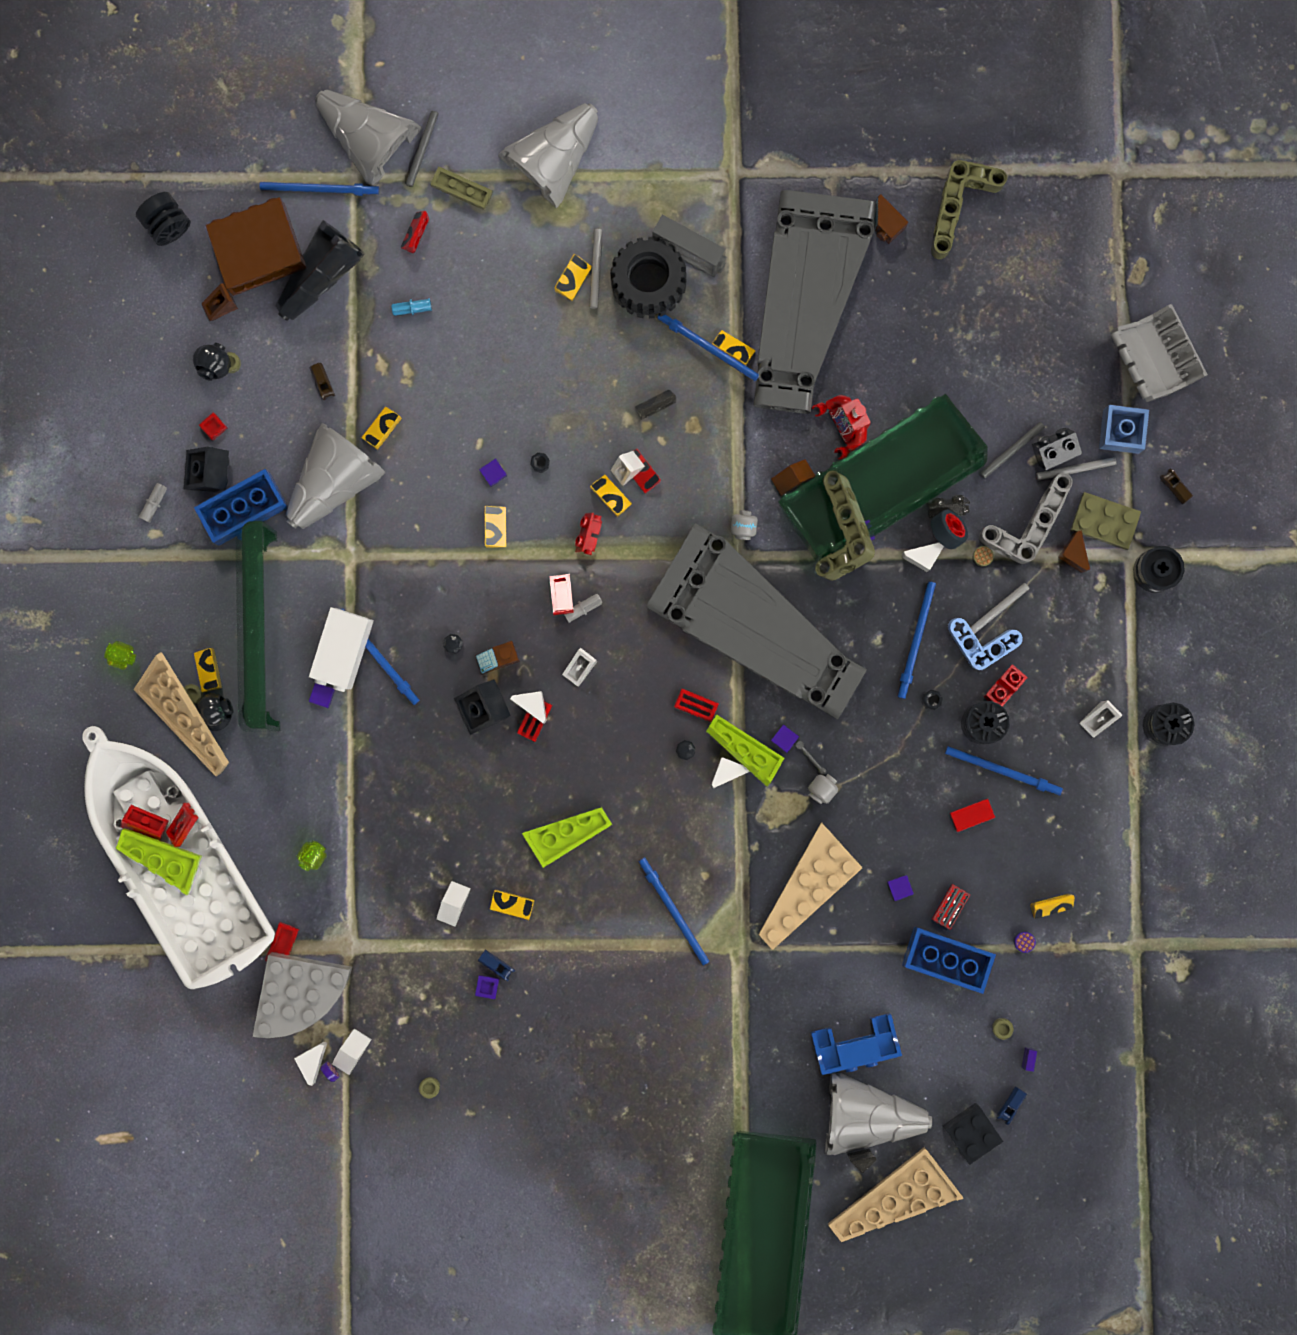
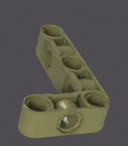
[931,160,1007,259]
[815,471,875,581]

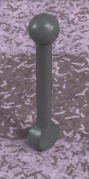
[796,741,826,775]

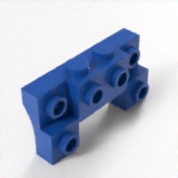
[811,1013,902,1075]

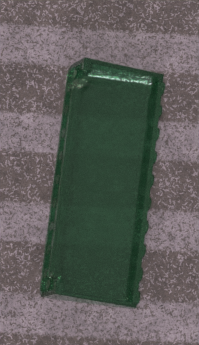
[778,394,988,563]
[236,521,280,732]
[712,1131,817,1335]

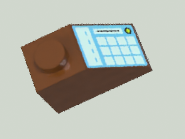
[875,194,909,244]
[475,641,520,674]

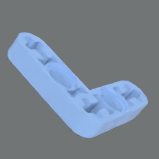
[948,618,1022,670]

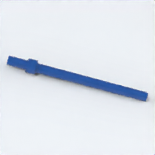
[260,182,379,196]
[658,314,759,381]
[898,581,936,699]
[341,609,420,705]
[945,746,1063,795]
[638,857,709,965]

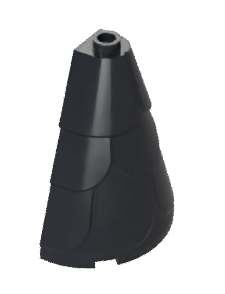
[275,220,365,321]

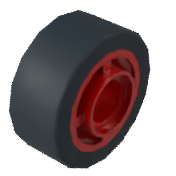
[931,510,968,550]

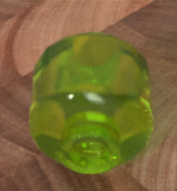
[104,641,137,670]
[296,840,327,872]

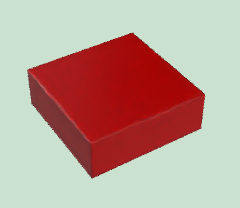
[199,412,228,441]

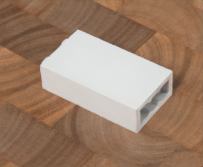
[309,607,374,692]

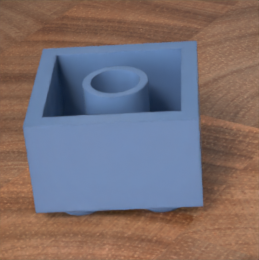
[1099,405,1149,454]

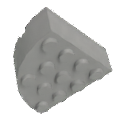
[253,952,352,1038]

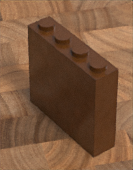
[206,197,307,296]

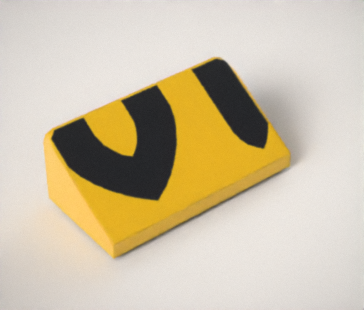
[555,254,592,301]
[712,330,756,366]
[361,406,402,450]
[590,475,632,517]
[485,506,506,548]
[194,648,222,692]
[490,890,535,920]
[1030,894,1075,919]

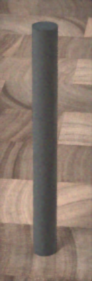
[406,111,439,187]
[980,422,1045,479]

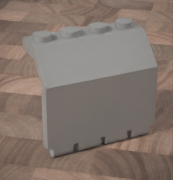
[1111,304,1208,402]

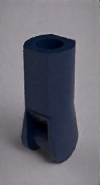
[478,949,515,981]
[996,1086,1027,1125]

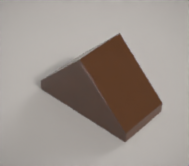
[202,283,238,321]
[771,459,815,496]
[1058,530,1090,573]

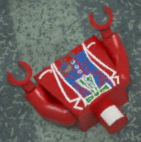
[812,395,871,459]

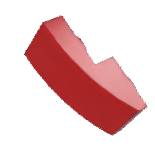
[984,664,1028,707]

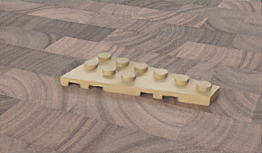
[134,652,229,776]
[759,822,862,950]
[828,1147,963,1242]

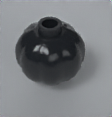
[193,343,231,381]
[196,693,234,731]

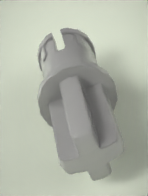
[138,483,167,523]
[564,594,602,623]

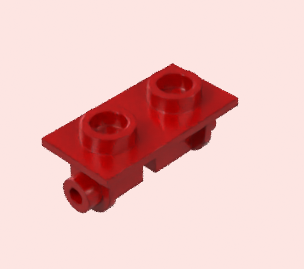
[575,513,602,555]

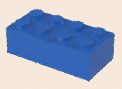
[194,469,288,546]
[902,926,996,994]

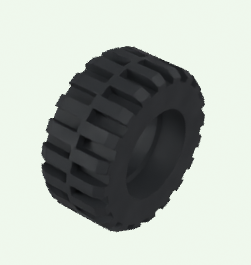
[610,237,687,319]

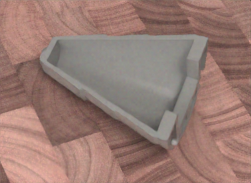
[315,90,422,186]
[498,103,598,208]
[285,423,385,529]
[825,1072,932,1155]

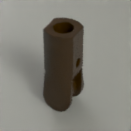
[309,363,335,401]
[1160,468,1194,504]

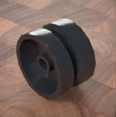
[1133,546,1185,593]

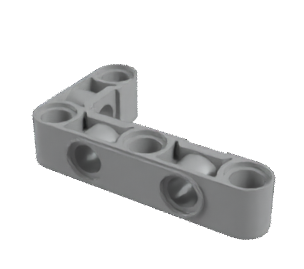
[979,473,1073,564]

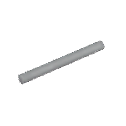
[590,229,602,309]
[1036,457,1116,481]
[963,583,1029,639]

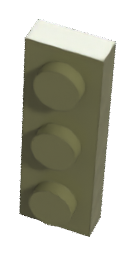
[430,166,493,210]

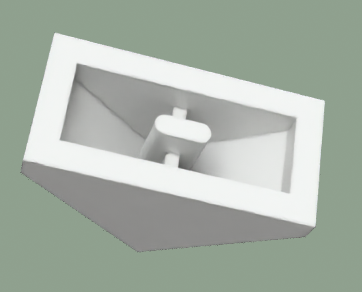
[611,451,645,486]
[902,543,944,572]
[562,648,597,686]
[510,691,547,724]
[1080,700,1122,738]
[711,758,750,788]
[437,881,471,927]
[332,1029,372,1075]
[294,1042,327,1086]

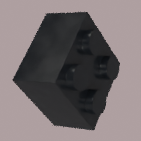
[942,1103,1004,1165]

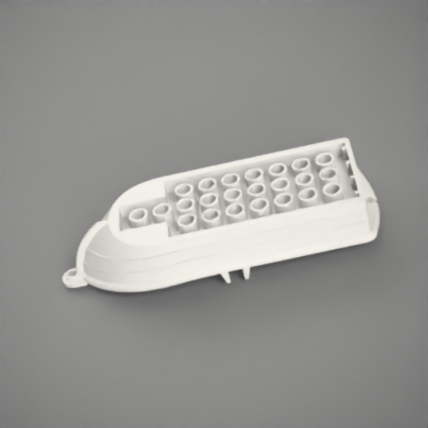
[83,726,275,989]

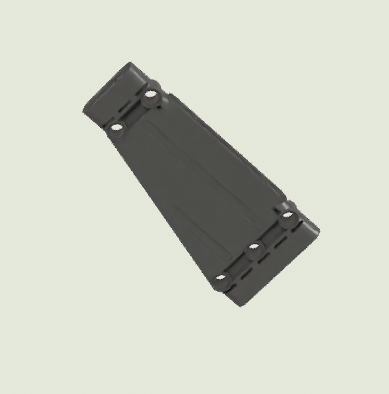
[753,190,877,414]
[646,523,867,719]

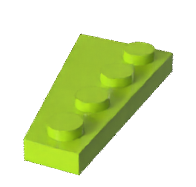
[706,715,784,787]
[522,807,612,868]
[116,828,202,895]

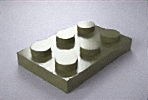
[1070,492,1141,550]

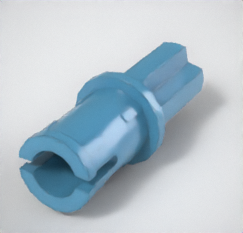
[391,298,432,316]

